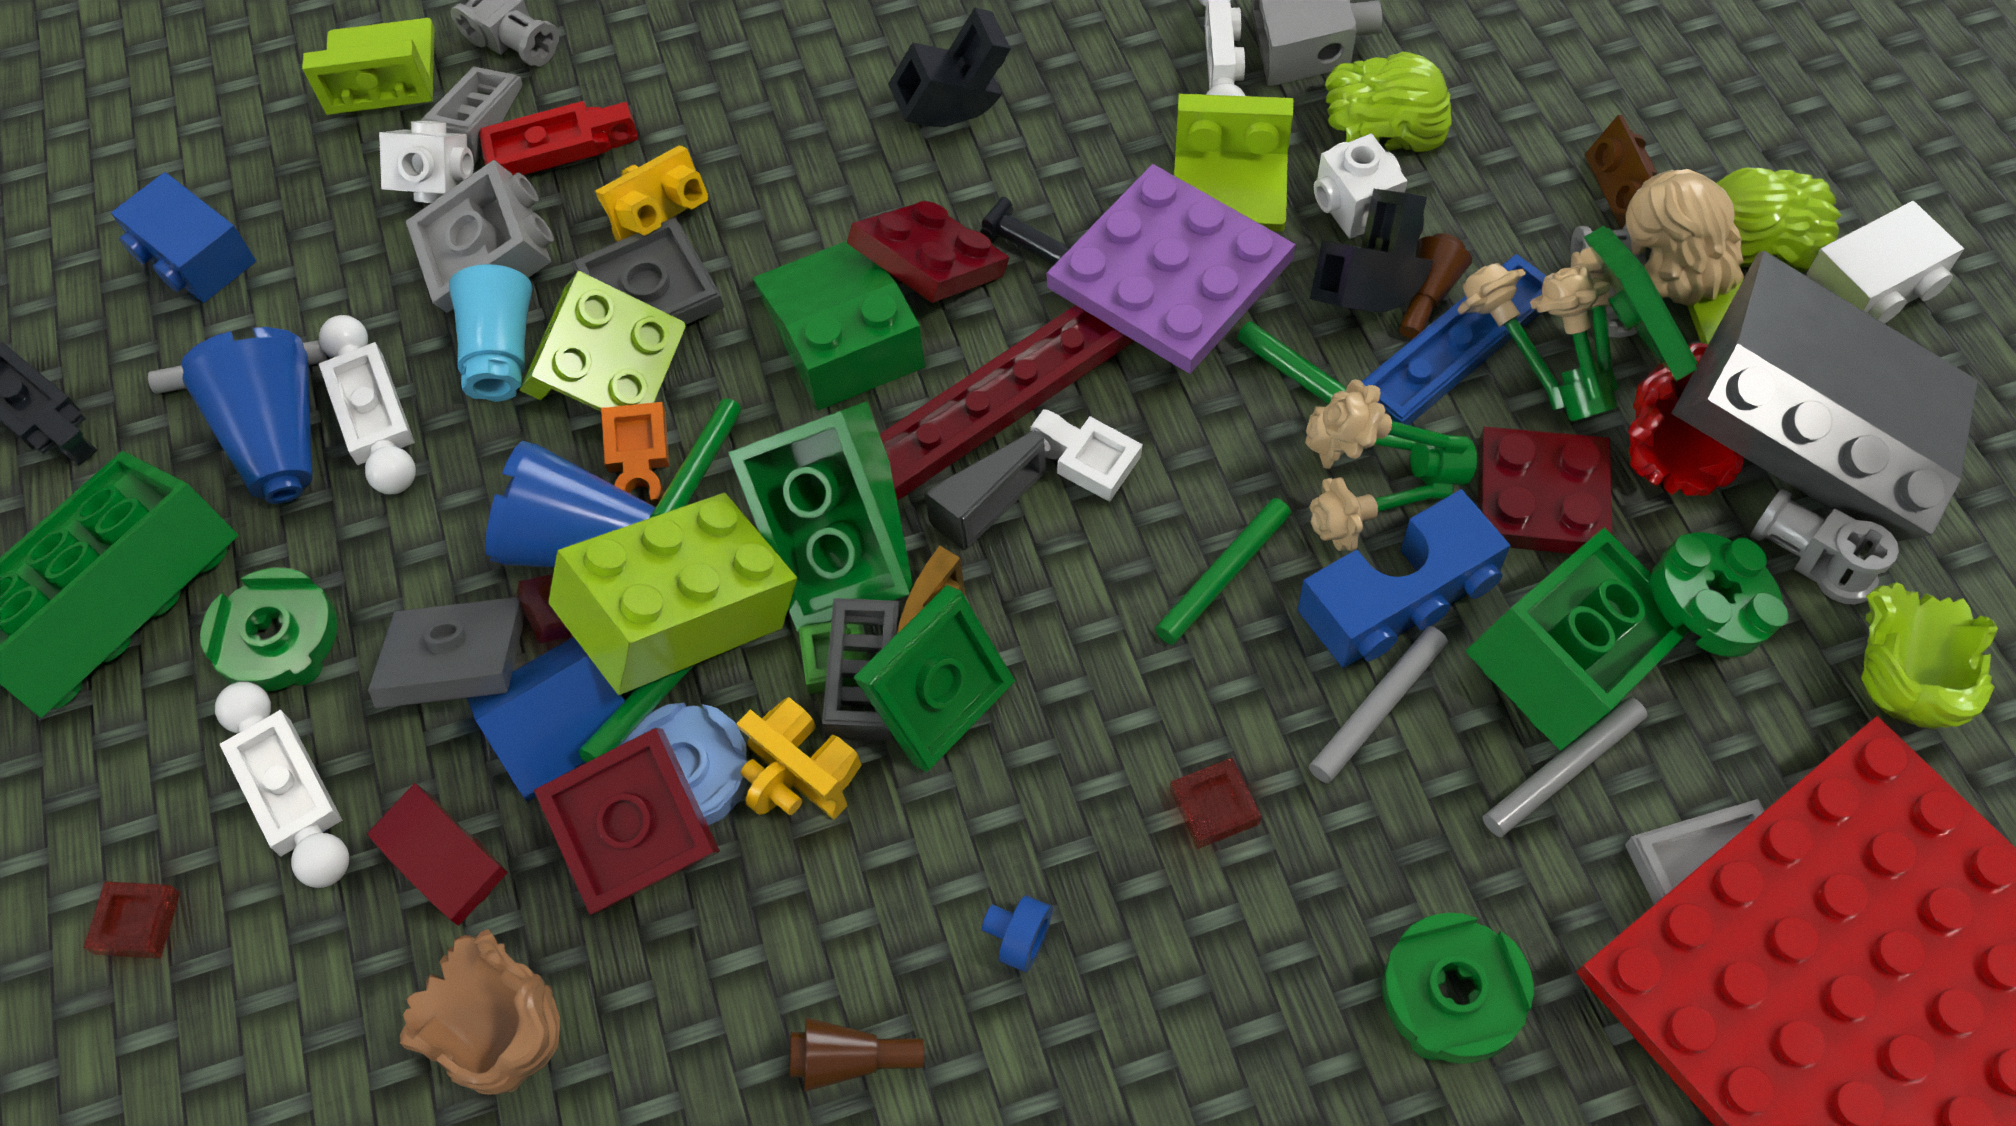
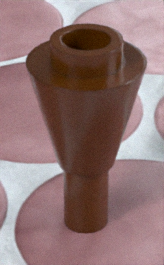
[1399,233,1472,339]
[789,1017,924,1092]

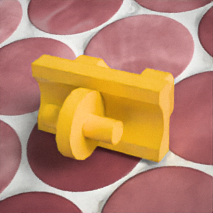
[595,145,708,242]
[736,697,861,820]

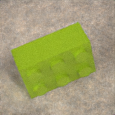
[548,492,797,695]

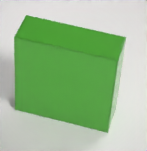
[798,622,869,694]

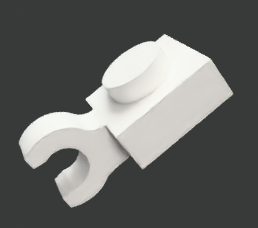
[1031,409,1143,502]

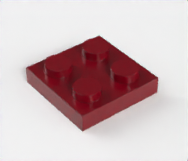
[847,201,1010,303]
[1478,426,1612,554]
[534,728,720,915]

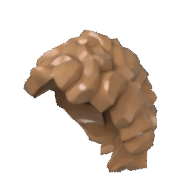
[400,929,560,1094]

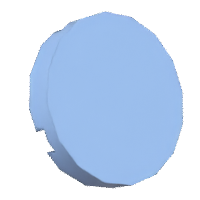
[621,703,750,826]

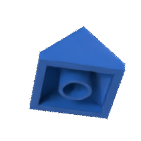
[467,637,625,802]

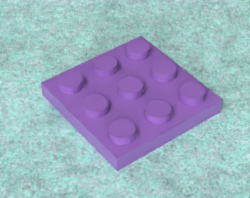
[1046,164,1296,374]

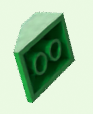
[752,241,925,411]
[728,401,913,632]
[1465,527,1690,751]

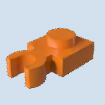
[601,402,670,507]

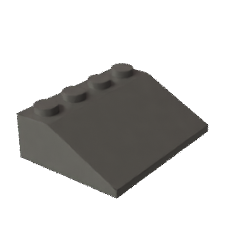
[1671,250,1978,541]

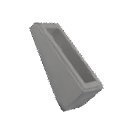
[420,66,522,165]

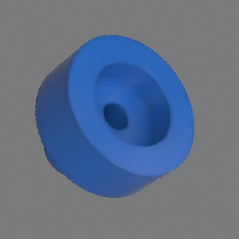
[981,895,1053,973]

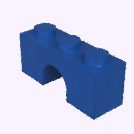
[1297,489,1511,668]

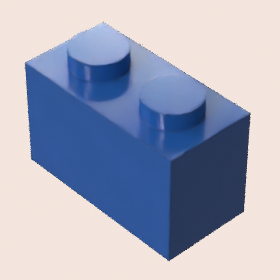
[111,172,257,303]

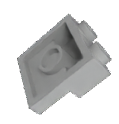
[406,160,554,313]

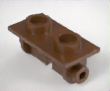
[1584,115,1657,229]

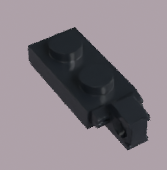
[0,342,98,466]

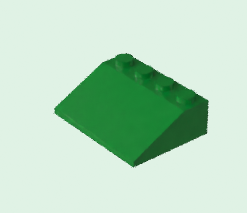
[0,450,239,718]

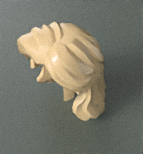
[1626,169,1744,306]

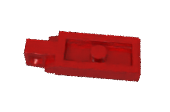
[479,101,638,175]

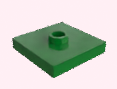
[1584,225,1698,381]
[854,585,1015,773]

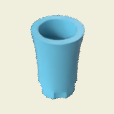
[449,264,533,402]

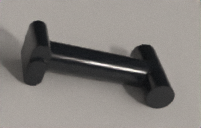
[980,197,1070,265]

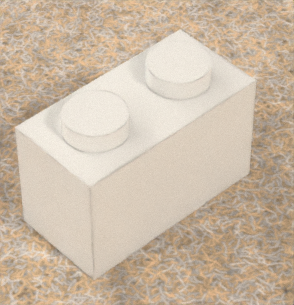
[1806,201,1964,324]

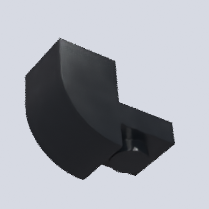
[888,7,1011,127]
[1310,188,1433,312]

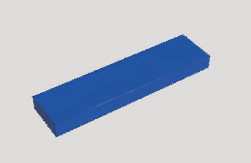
[1362,254,1546,425]

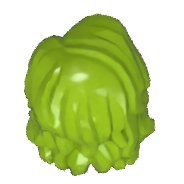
[1325,51,1452,153]
[1716,167,1842,273]
[1861,582,1998,729]

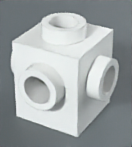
[379,121,474,203]
[1314,133,1407,239]

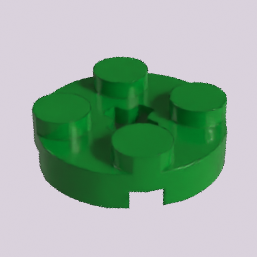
[1650,532,1789,657]
[200,568,338,692]
[1382,913,1534,1064]

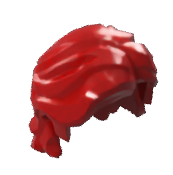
[1628,343,1744,496]

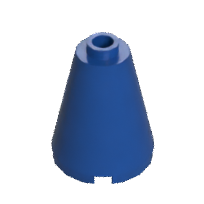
[181,327,312,504]
[485,441,656,567]

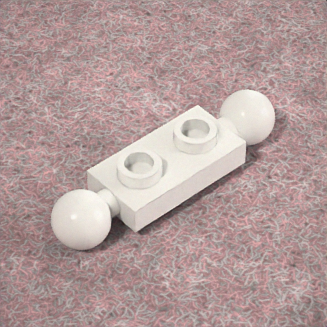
[1198,0,1245,96]
[319,315,416,494]
[215,682,349,888]

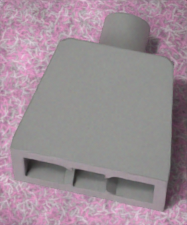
[1251,0,1382,86]

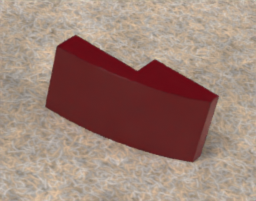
[367,783,508,926]

